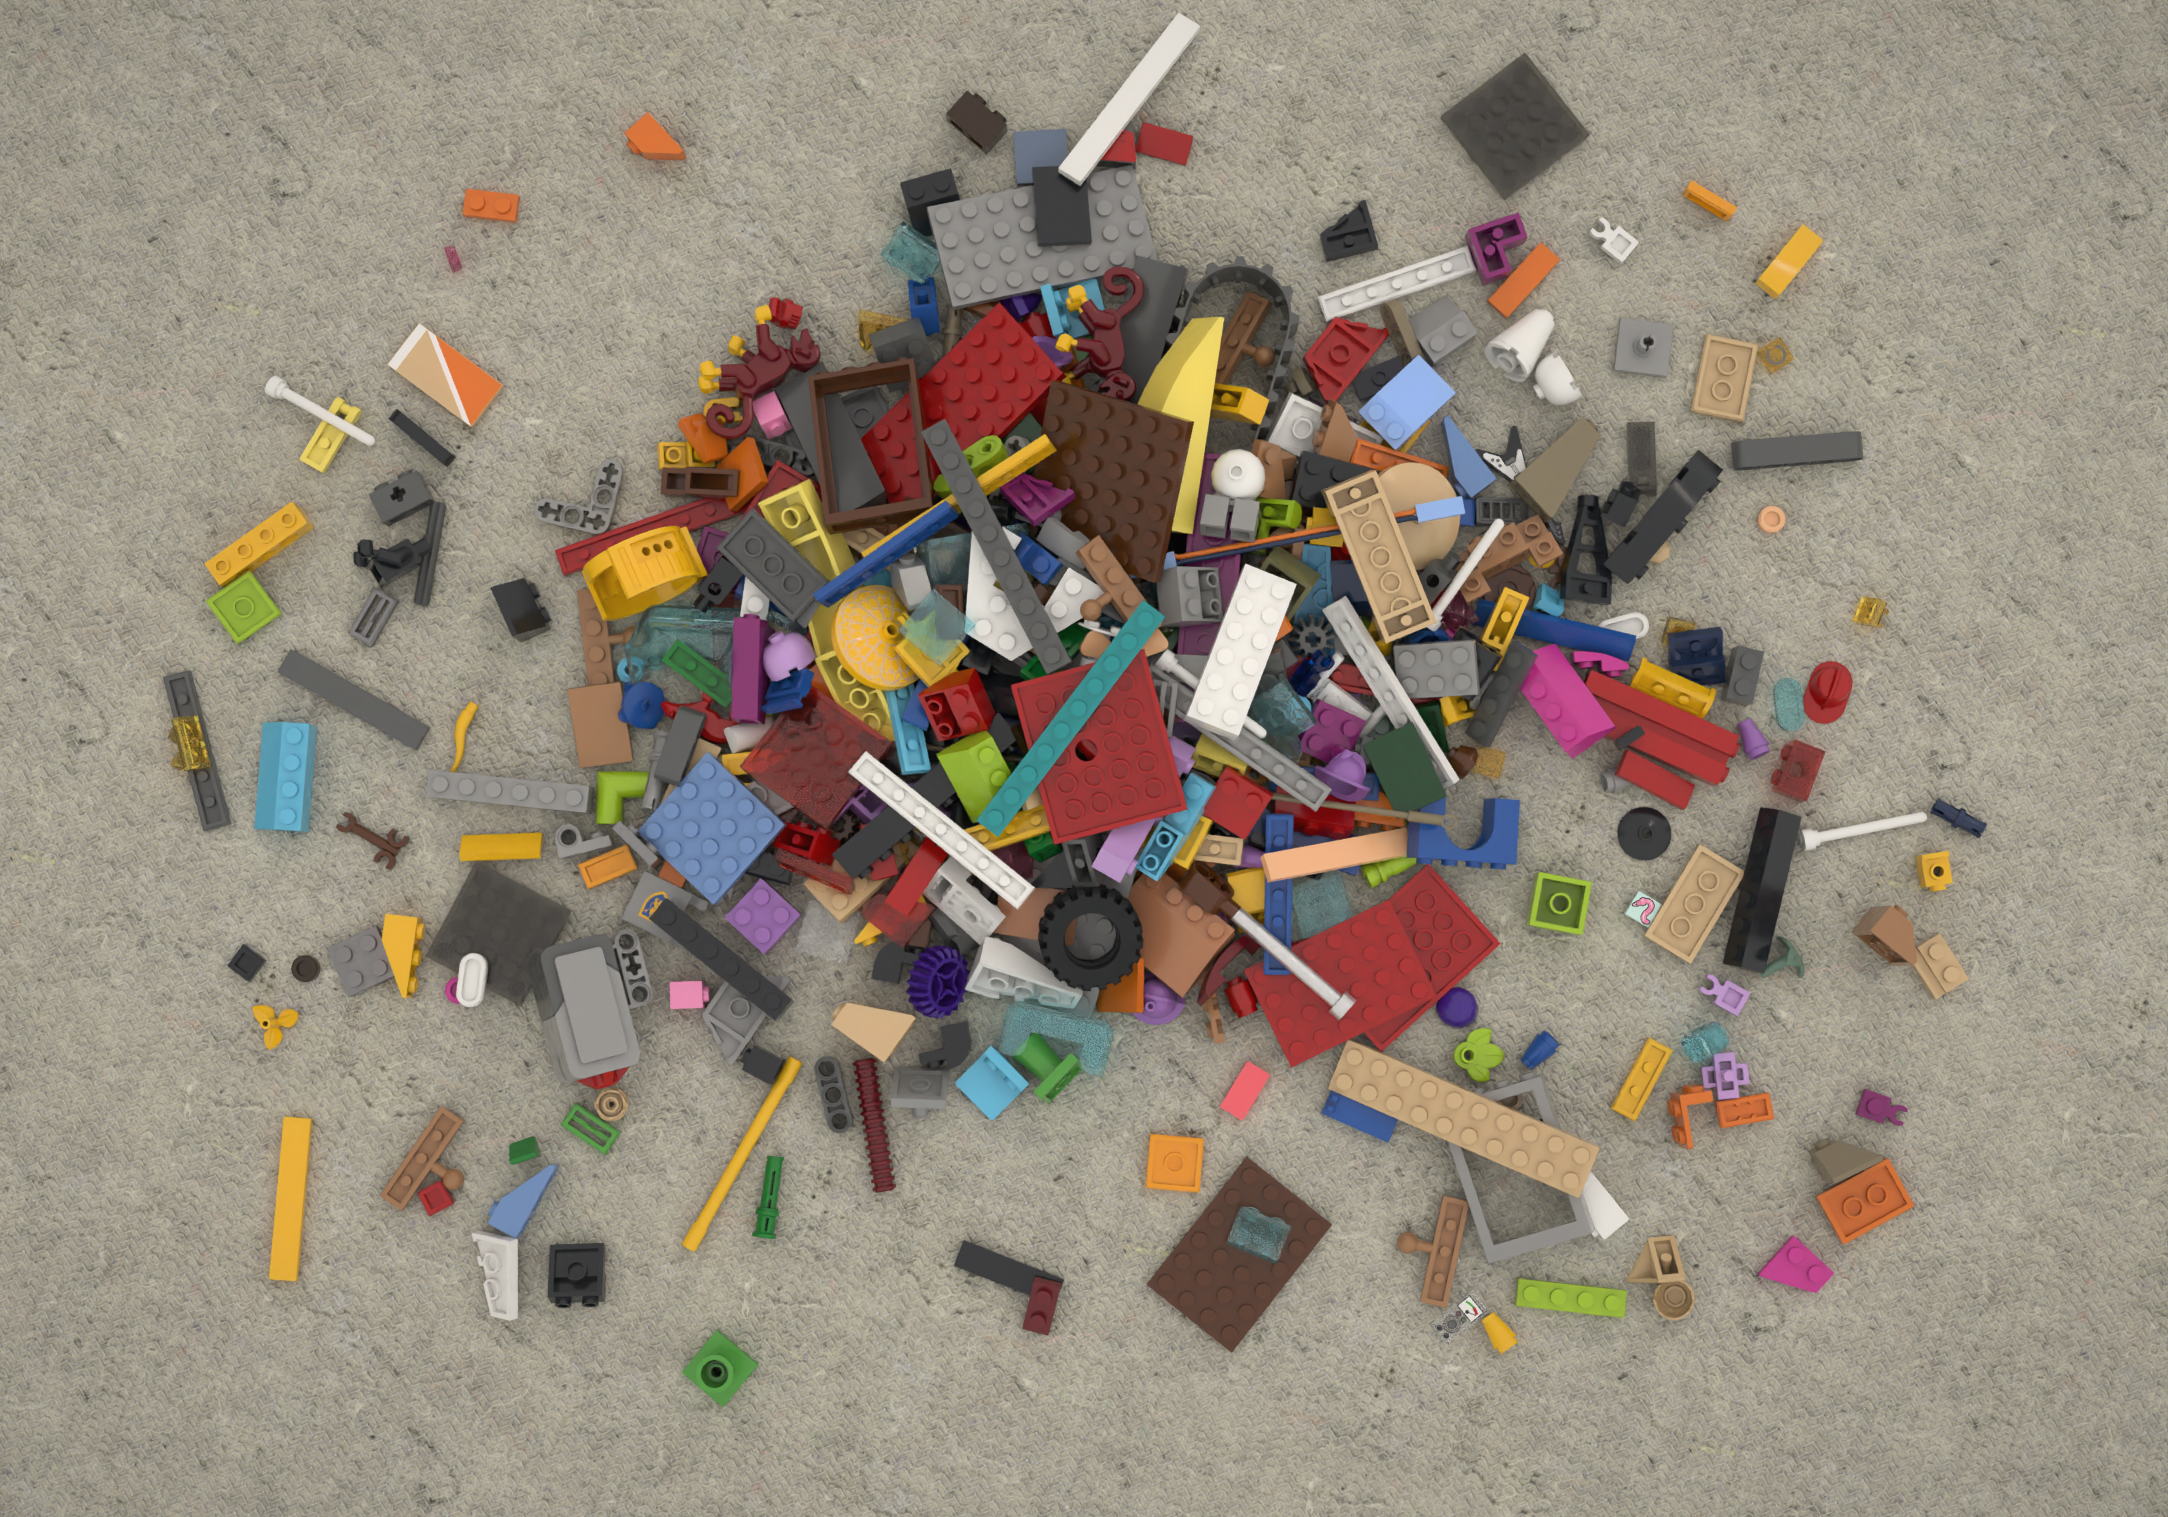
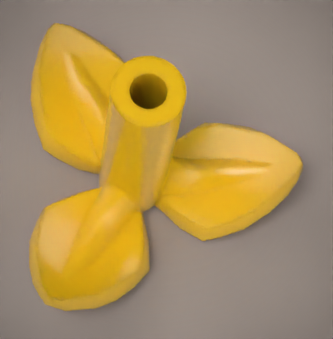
[252,1005,299,1050]

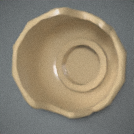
[1653,1280,1695,1320]

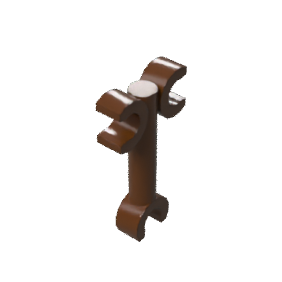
[336,812,410,870]

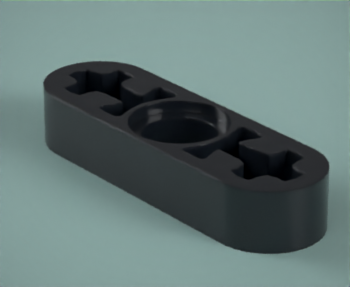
[388,409,456,468]

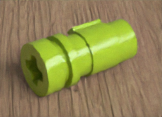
[1360,856,1417,889]

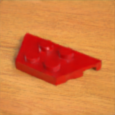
[1302,317,1389,405]

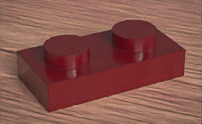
[1022,1276,1062,1336]

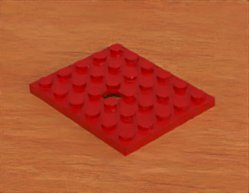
[1011,649,1188,845]

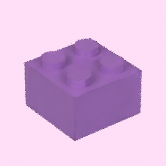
[724,878,803,955]

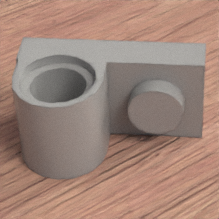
[555,824,615,860]

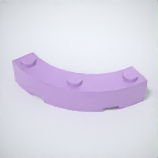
[1091,735,1196,883]

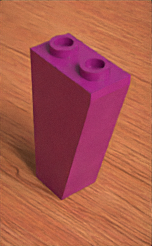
[731,614,775,725]

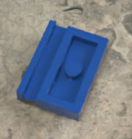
[760,668,814,714]

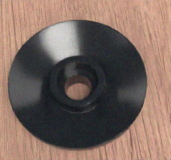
[1617,807,1671,861]

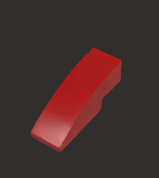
[884,836,948,916]

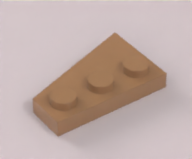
[1197,967,1226,1044]

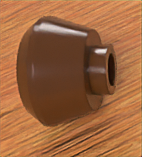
[1446,745,1479,780]

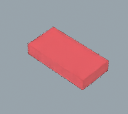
[1219,1061,1270,1121]

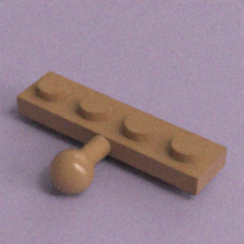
[1215,291,1275,385]
[1075,535,1163,629]
[577,589,644,685]
[379,1106,465,1211]
[1397,1195,1469,1308]

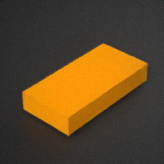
[1682,180,1737,221]
[578,844,639,889]

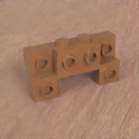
[1456,514,1563,606]

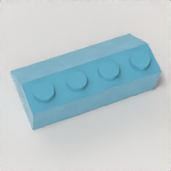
[254,722,317,832]

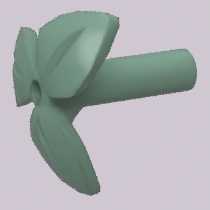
[1760,936,1805,978]

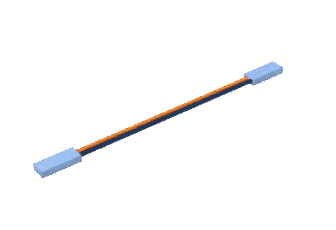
[1129,496,1465,579]

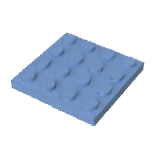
[638,752,787,905]

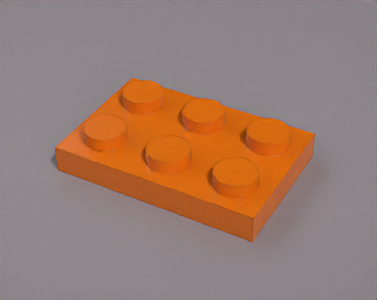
[1815,1158,1914,1245]

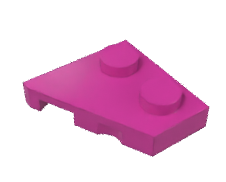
[1757,1235,1834,1293]

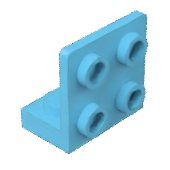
[1040,278,1105,340]
[955,1045,1030,1120]

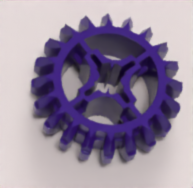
[906,945,970,1018]

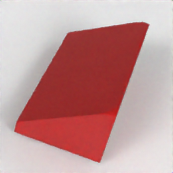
[1135,122,1193,166]

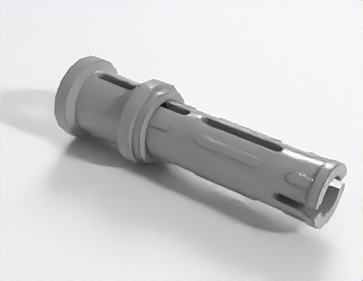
[640,731,669,814]

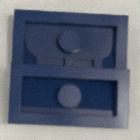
[1667,627,1725,686]

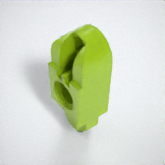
[933,435,1008,499]

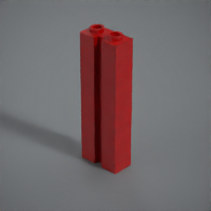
[1584,670,1740,786]

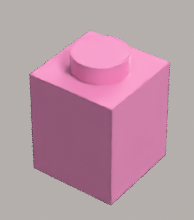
[753,391,792,440]
[670,981,710,1009]

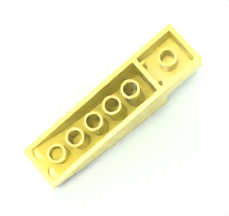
[1138,317,1224,534]

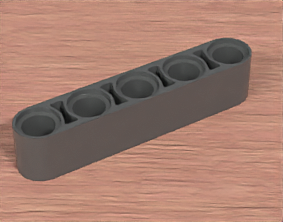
[1731,431,1863,471]

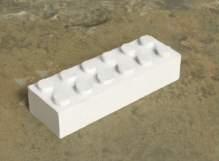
[1183,564,1297,741]

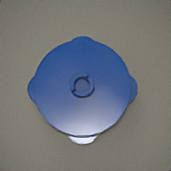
[618,681,665,729]

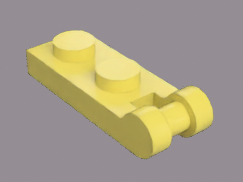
[299,397,362,474]

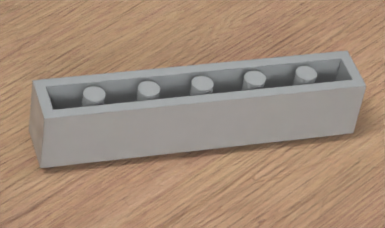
[426,770,594,814]

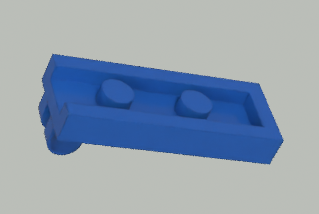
[1321,1090,1398,1142]

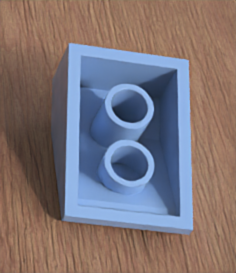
[1358,355,1456,450]

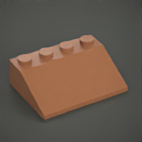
[1128,873,1235,998]

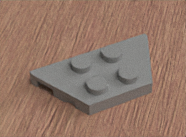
[701,974,791,1066]

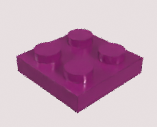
[1294,699,1366,763]

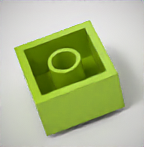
[1525,872,1592,936]

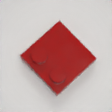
[1203,765,1274,840]

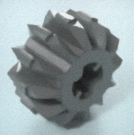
[1289,614,1336,660]

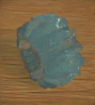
[1680,1022,1729,1062]

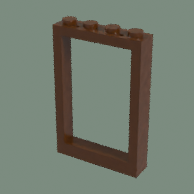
[808,357,935,535]

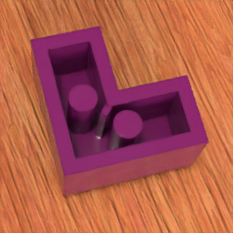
[1465,212,1527,286]

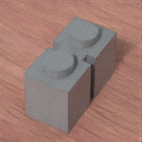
[1200,493,1260,543]

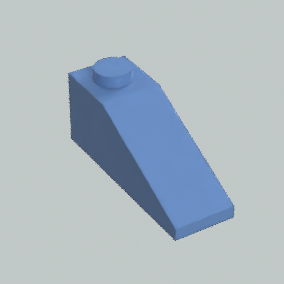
[1441,416,1497,499]
[488,1163,560,1239]

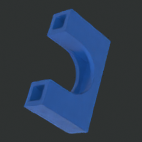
[1407,797,1520,870]

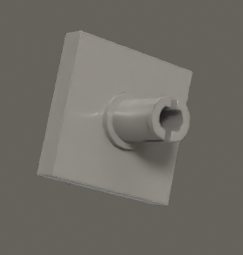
[1613,318,1673,378]
[891,1067,949,1119]

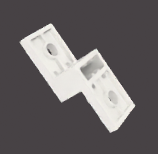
[910,828,1006,945]

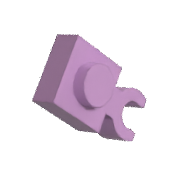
[1698,974,1750,1016]

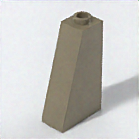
[1509,416,1601,523]

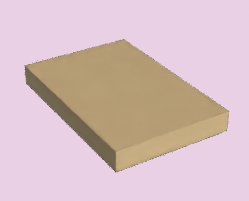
[1690,334,1759,423]

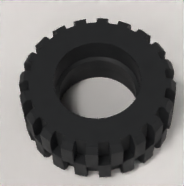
[1038,884,1144,991]

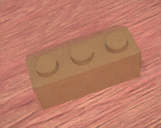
[1852,905,1917,966]

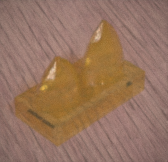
[857,309,910,351]
[167,716,210,771]

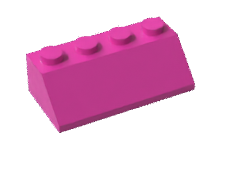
[1520,644,1616,759]

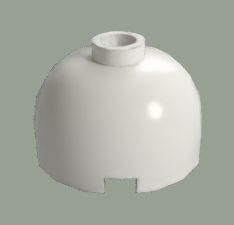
[1533,351,1583,406]
[1211,449,1265,500]

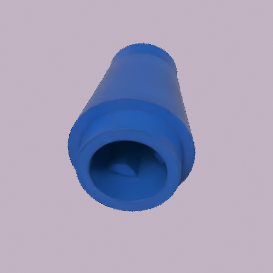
[1520,1030,1560,1070]

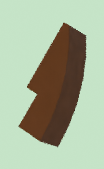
[661,467,740,498]

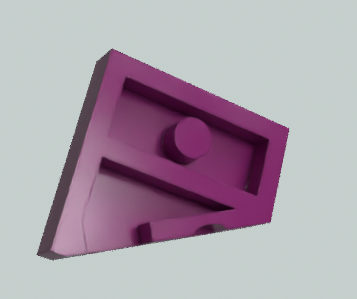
[1000,473,1075,527]

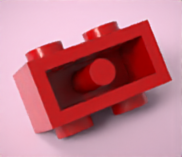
[773,821,840,868]

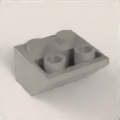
[1157,566,1223,627]

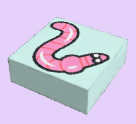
[1624,891,1662,928]

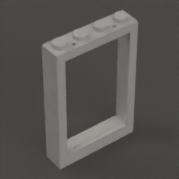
[1448,1071,1595,1264]

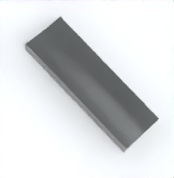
[1096,255,1189,404]
[775,361,886,512]

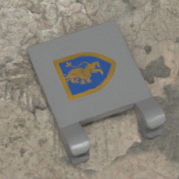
[621,871,710,950]

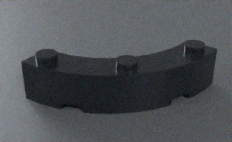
[1603,450,1723,584]

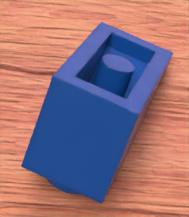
[908,277,940,336]

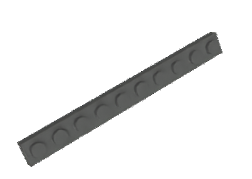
[921,419,1072,675]

